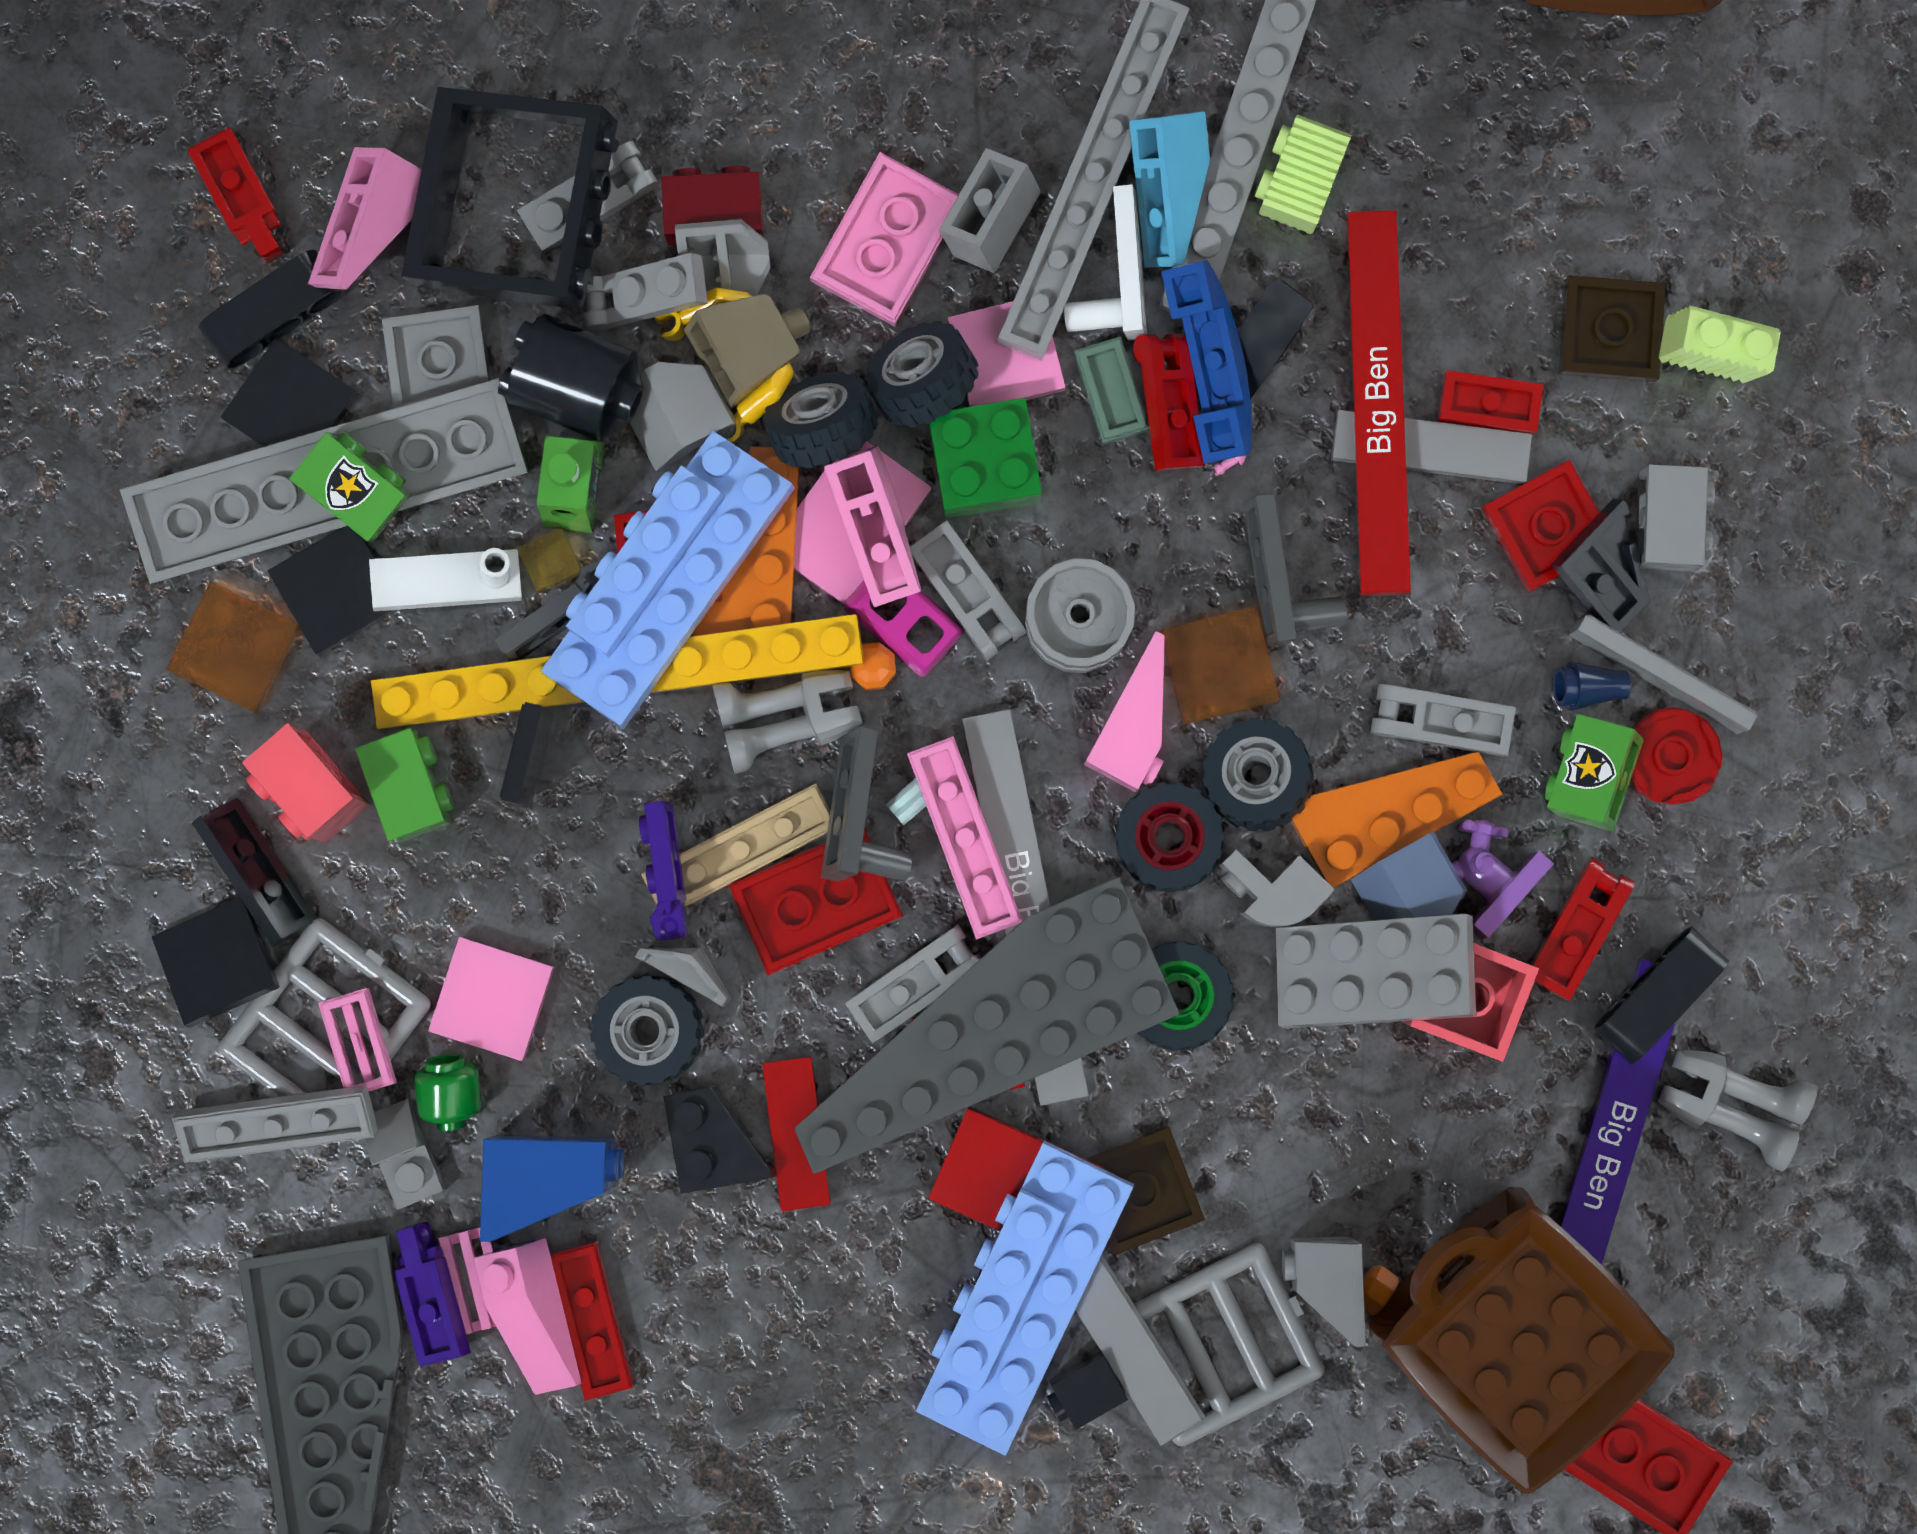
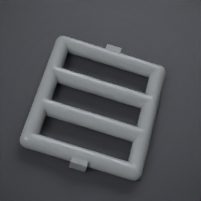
[219,918,431,1098]
[1133,1243,1325,1447]

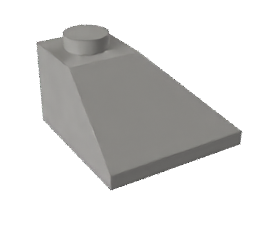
[1282,1236,1366,1347]

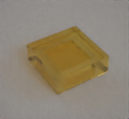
[517,528,581,594]

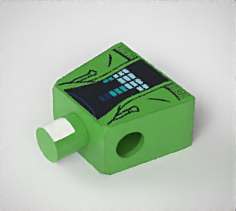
[537,436,605,534]

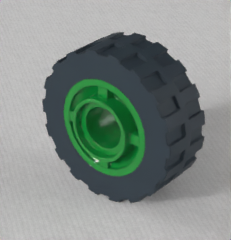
[1138,941,1234,1051]

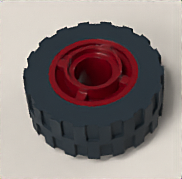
[1116,782,1225,892]

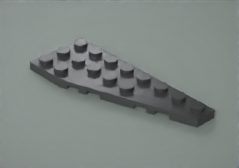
[794,877,1180,1174]
[237,1235,404,1534]

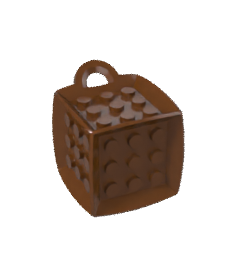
[1369,1187,1674,1494]

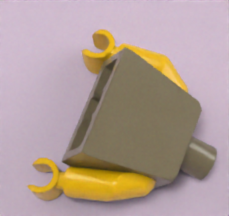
[655,287,810,444]

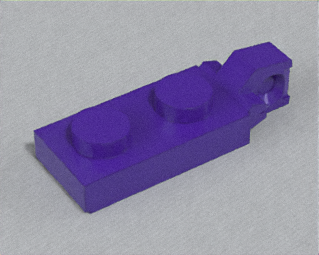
[639,801,689,941]
[394,1222,471,1367]

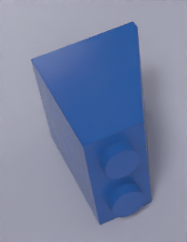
[480,1135,624,1242]

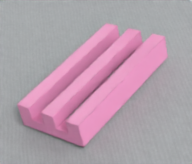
[318,988,397,1092]
[438,1227,496,1335]

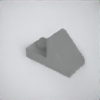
[366,1098,446,1210]

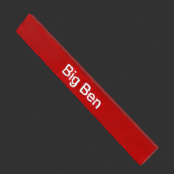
[1347,210,1411,596]

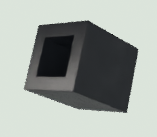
[1046,1350,1128,1430]

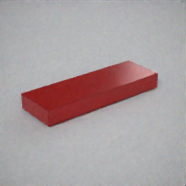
[762,1056,831,1212]
[550,1241,635,1401]

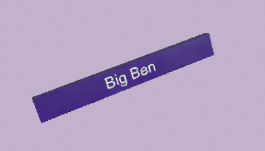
[1558,959,1675,1265]

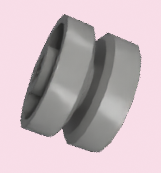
[1025,558,1135,673]

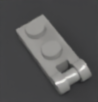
[517,141,659,255]
[583,253,708,331]
[910,520,1027,661]
[1370,684,1516,757]
[845,924,982,1044]

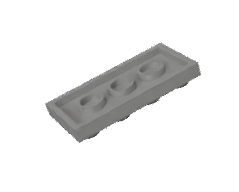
[1276,914,1476,1028]

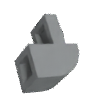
[1218,849,1335,927]

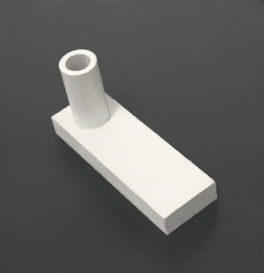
[1064,184,1147,341]
[369,548,522,611]

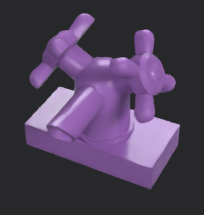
[1451,819,1554,939]

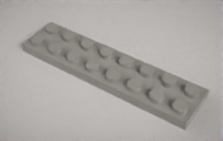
[120,378,529,584]

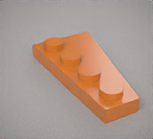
[693,446,800,636]
[1291,752,1503,888]

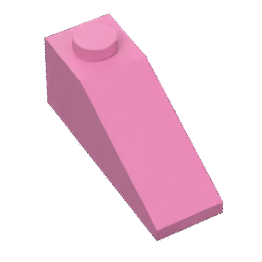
[308,147,422,290]
[824,445,921,607]
[1084,631,1165,792]
[474,1238,582,1395]

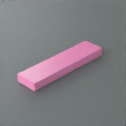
[907,736,1022,940]

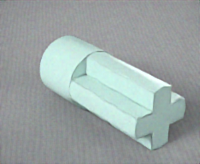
[885,778,926,825]

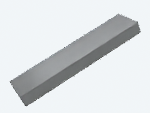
[1331,410,1532,485]
[1568,615,1758,734]
[172,1085,378,1163]
[1075,1254,1206,1446]

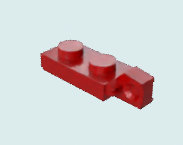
[187,127,284,264]

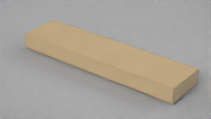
[641,784,830,908]

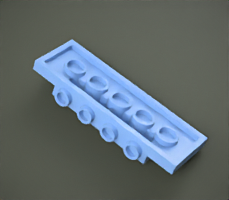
[541,431,795,729]
[916,1141,1134,1456]

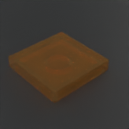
[166,582,300,714]
[1160,606,1280,726]

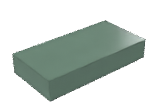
[1074,337,1149,446]

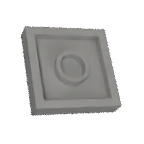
[382,305,490,409]

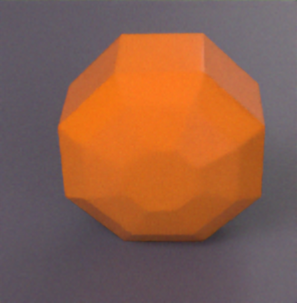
[850,642,896,691]
[1363,1265,1399,1316]

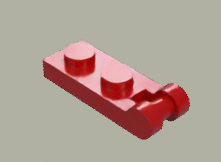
[1133,333,1205,471]
[1530,857,1635,1001]

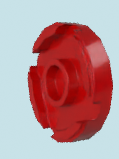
[1630,707,1723,806]

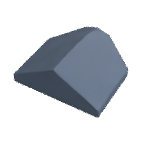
[1350,832,1467,921]

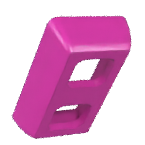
[844,580,964,677]

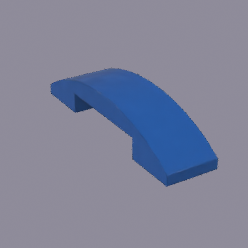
[1161,260,1252,464]

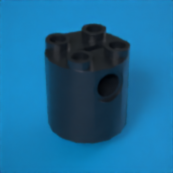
[498,313,644,442]

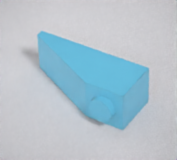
[1129,111,1210,268]

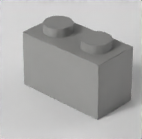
[939,148,1041,273]
[1636,464,1715,572]

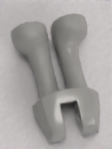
[712,669,863,774]
[1658,1049,1818,1172]

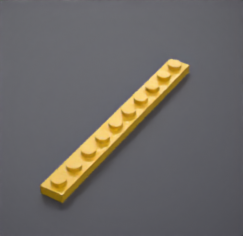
[371,614,864,730]

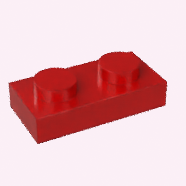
[1437,370,1544,435]

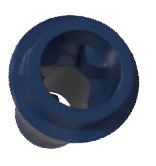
[1553,662,1631,711]

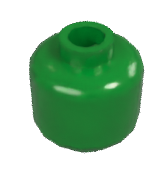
[414,1054,482,1131]

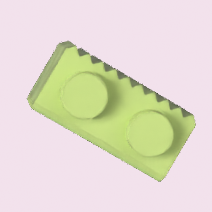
[1255,114,1352,234]
[1659,305,1781,384]

